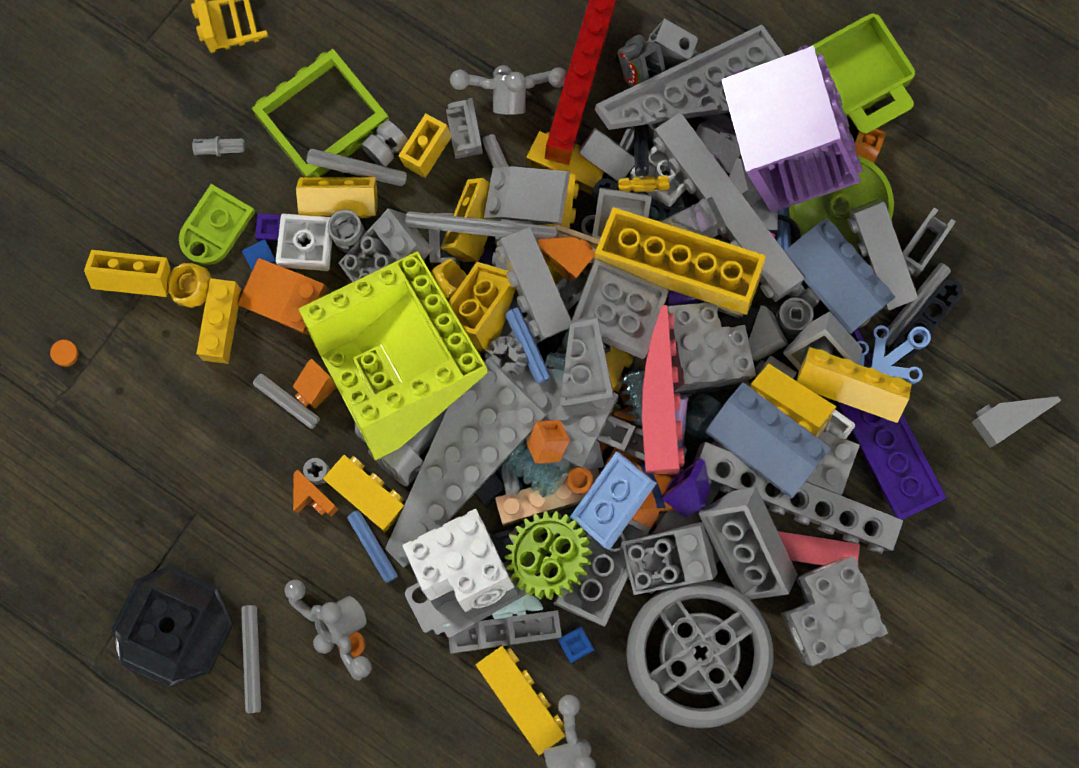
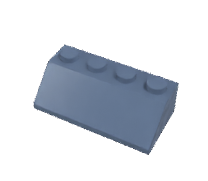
[784,218,895,334]
[705,382,831,499]

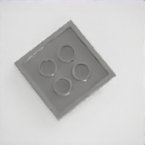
[569,259,669,359]

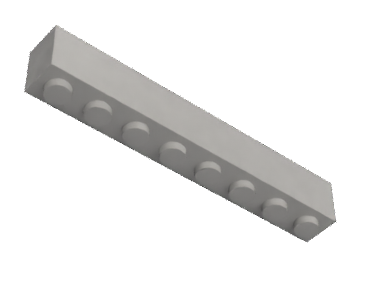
[653,112,805,302]

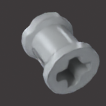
[303,458,330,485]

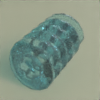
[618,368,645,427]
[507,440,568,498]

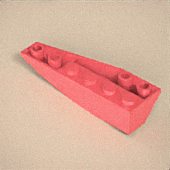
[642,305,684,475]

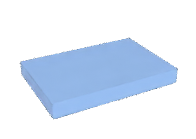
[570,451,657,549]

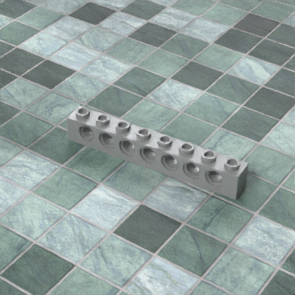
[693,442,903,554]

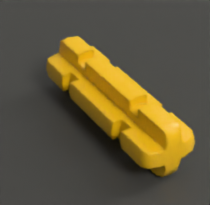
[618,175,670,193]

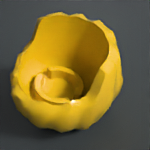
[430,259,467,302]
[168,263,212,308]

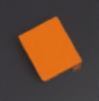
[527,420,570,464]

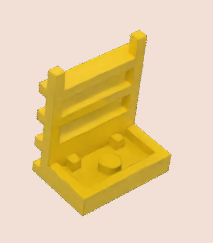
[191,0,268,53]

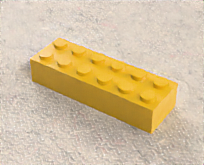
[595,207,766,315]

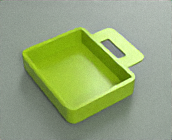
[810,14,915,134]

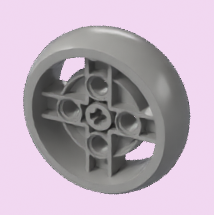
[627,580,774,728]

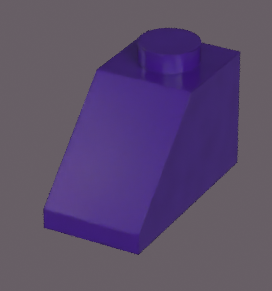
[661,458,710,518]

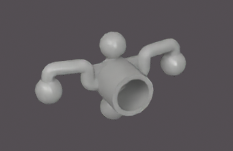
[450,65,567,114]
[284,579,372,680]
[543,695,596,768]

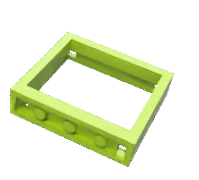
[252,49,389,178]

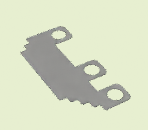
[405,522,544,638]

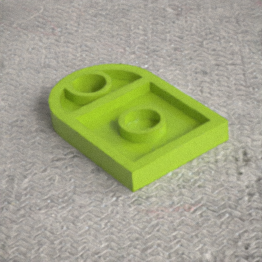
[179,184,255,266]

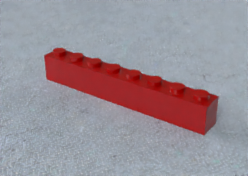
[545,0,617,165]

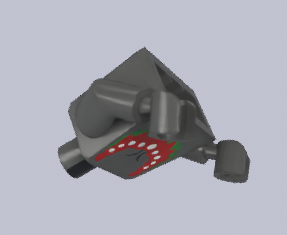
[616,35,666,87]

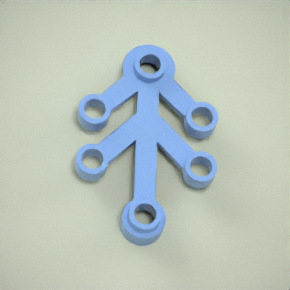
[857,325,931,384]

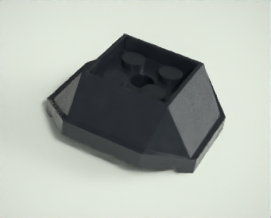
[112,565,234,687]

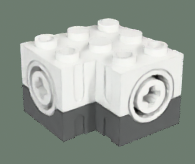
[402,509,518,619]

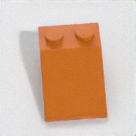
[237,258,329,335]

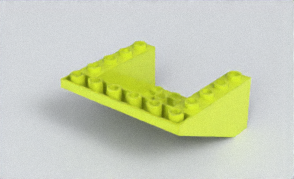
[299,251,488,460]

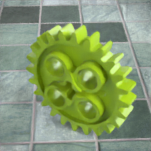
[505,511,592,600]

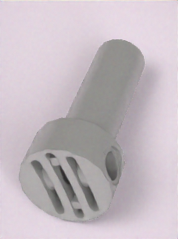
[368,407,448,487]

